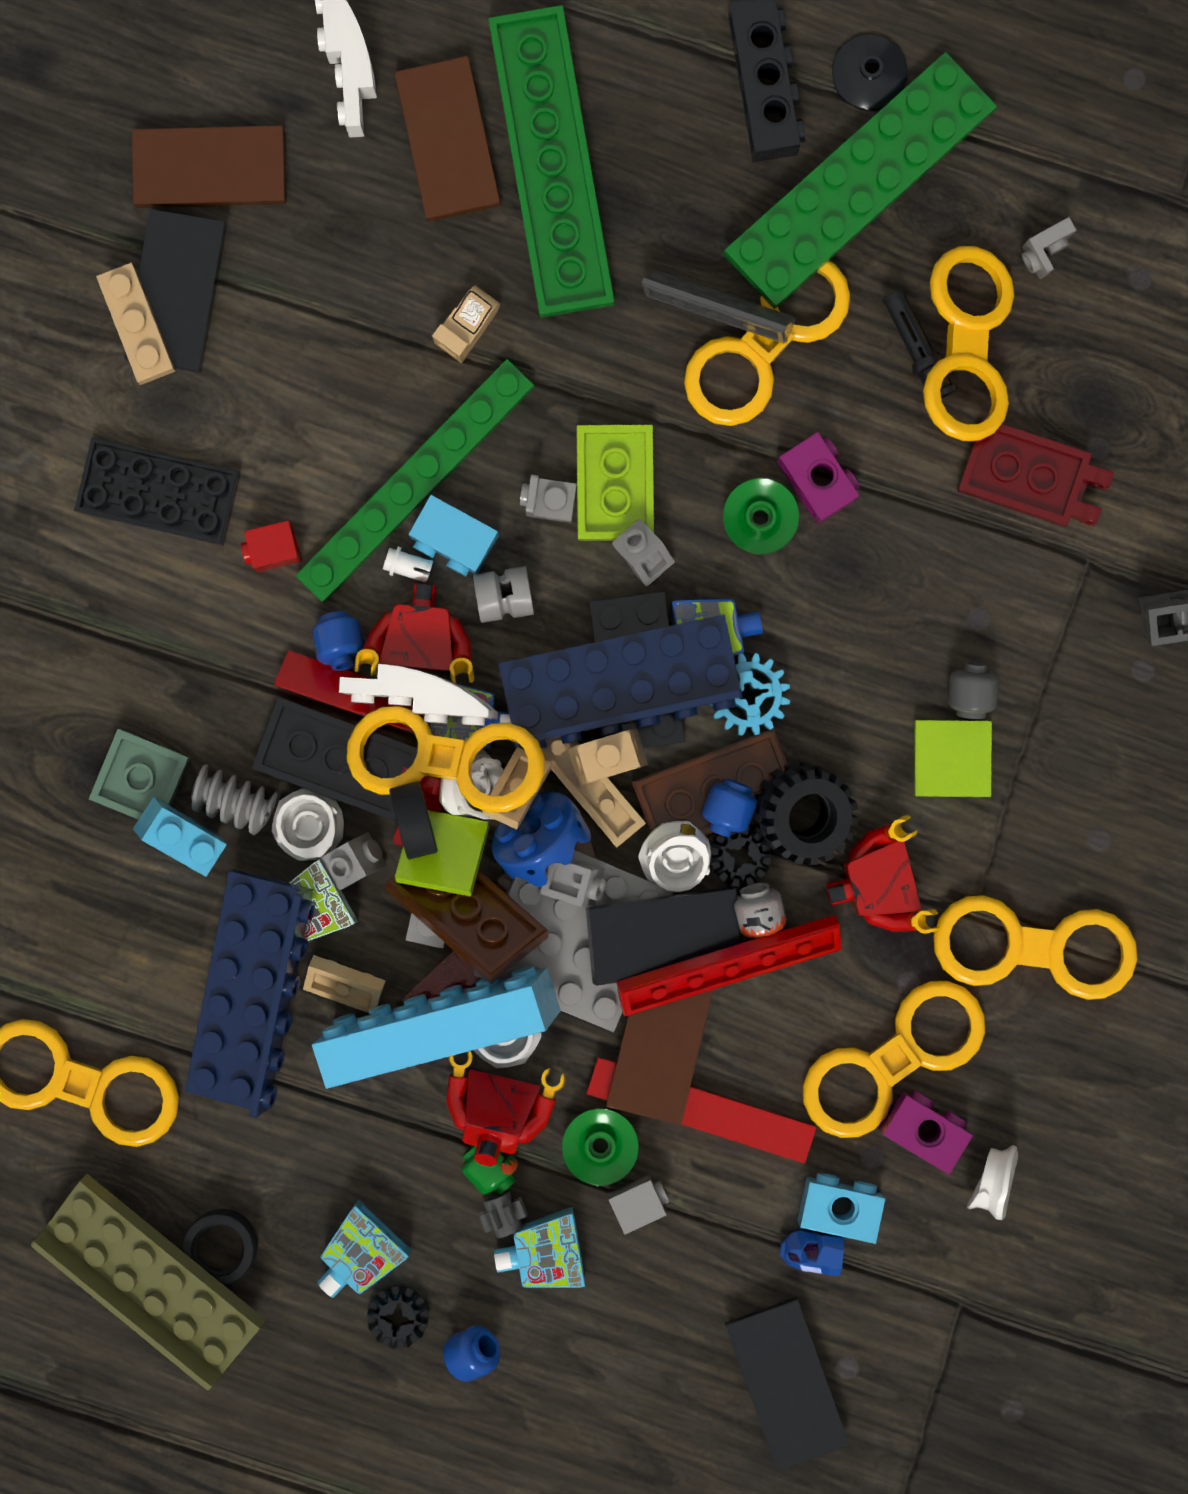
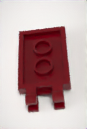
[957,418,1114,528]

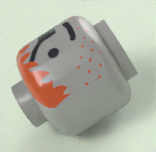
[734,883,787,939]

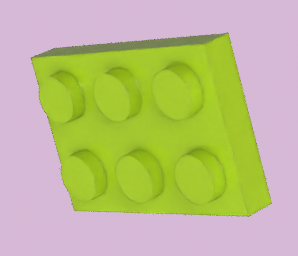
[577,425,654,541]

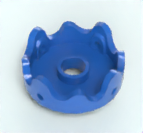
[492,792,591,887]

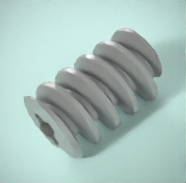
[191,764,277,835]

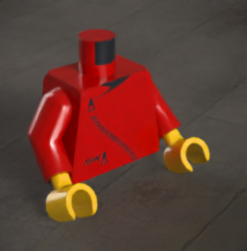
[355,584,474,684]
[826,815,939,934]
[446,1051,566,1166]

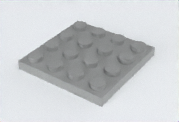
[473,833,673,1032]

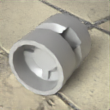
[473,566,534,623]

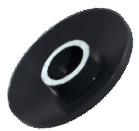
[832,35,908,111]

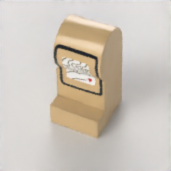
[432,285,500,364]

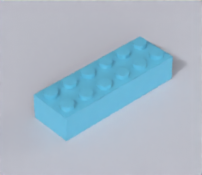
[312,965,561,1089]

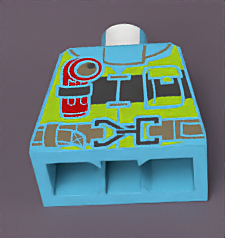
[317,1200,411,1298]
[494,1207,585,1288]

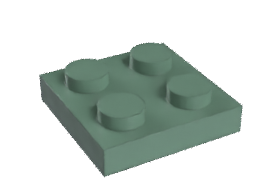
[89,729,190,820]

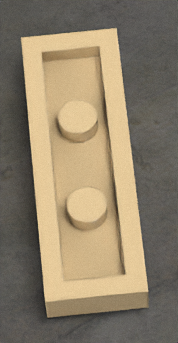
[96,262,176,385]

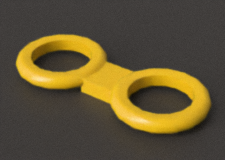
[923,246,1015,441]
[684,261,851,426]
[347,706,545,813]
[933,895,1138,1000]
[803,981,985,1138]
[0,1019,179,1147]

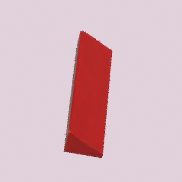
[274,650,425,733]

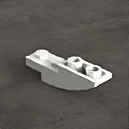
[315,0,377,137]
[339,664,498,726]

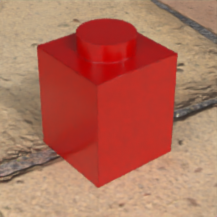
[241,520,302,572]

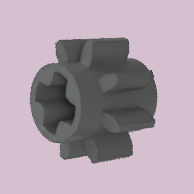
[479,1191,528,1238]

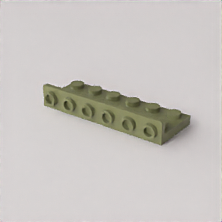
[31,1174,266,1390]

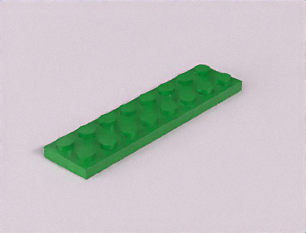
[488,5,614,318]
[723,52,997,310]

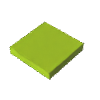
[913,720,992,797]
[395,810,490,897]

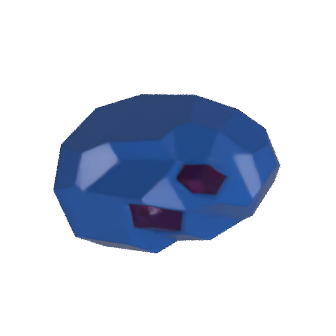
[780,1228,844,1276]

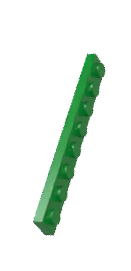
[295,359,534,603]

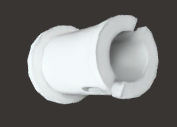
[383,546,433,584]

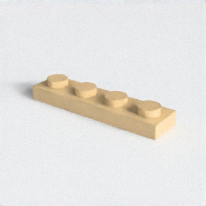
[542,737,646,848]

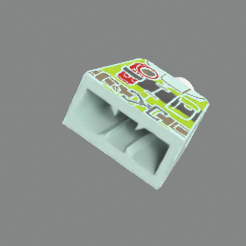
[289,860,359,941]

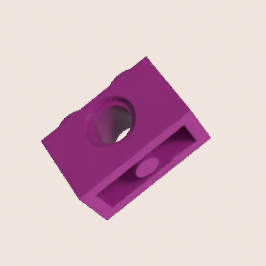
[777,432,860,525]
[878,1090,973,1175]

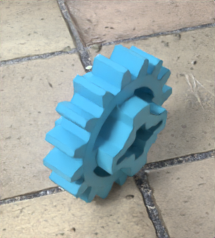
[711,653,790,736]

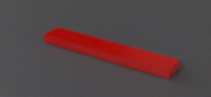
[616,915,842,1016]
[586,1056,816,1164]

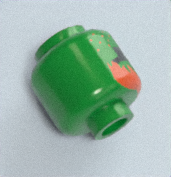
[461,1145,518,1195]

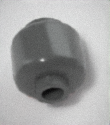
[947,661,1000,719]

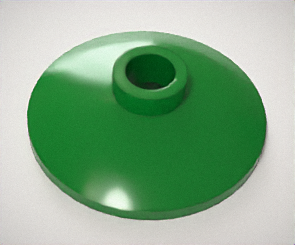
[723,478,799,555]
[562,1108,639,1186]

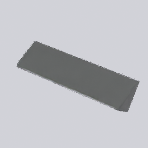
[642,271,795,344]

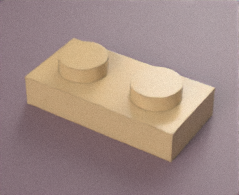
[482,747,552,830]
[303,955,386,1013]

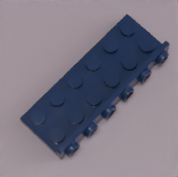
[498,614,743,751]
[185,869,315,1118]

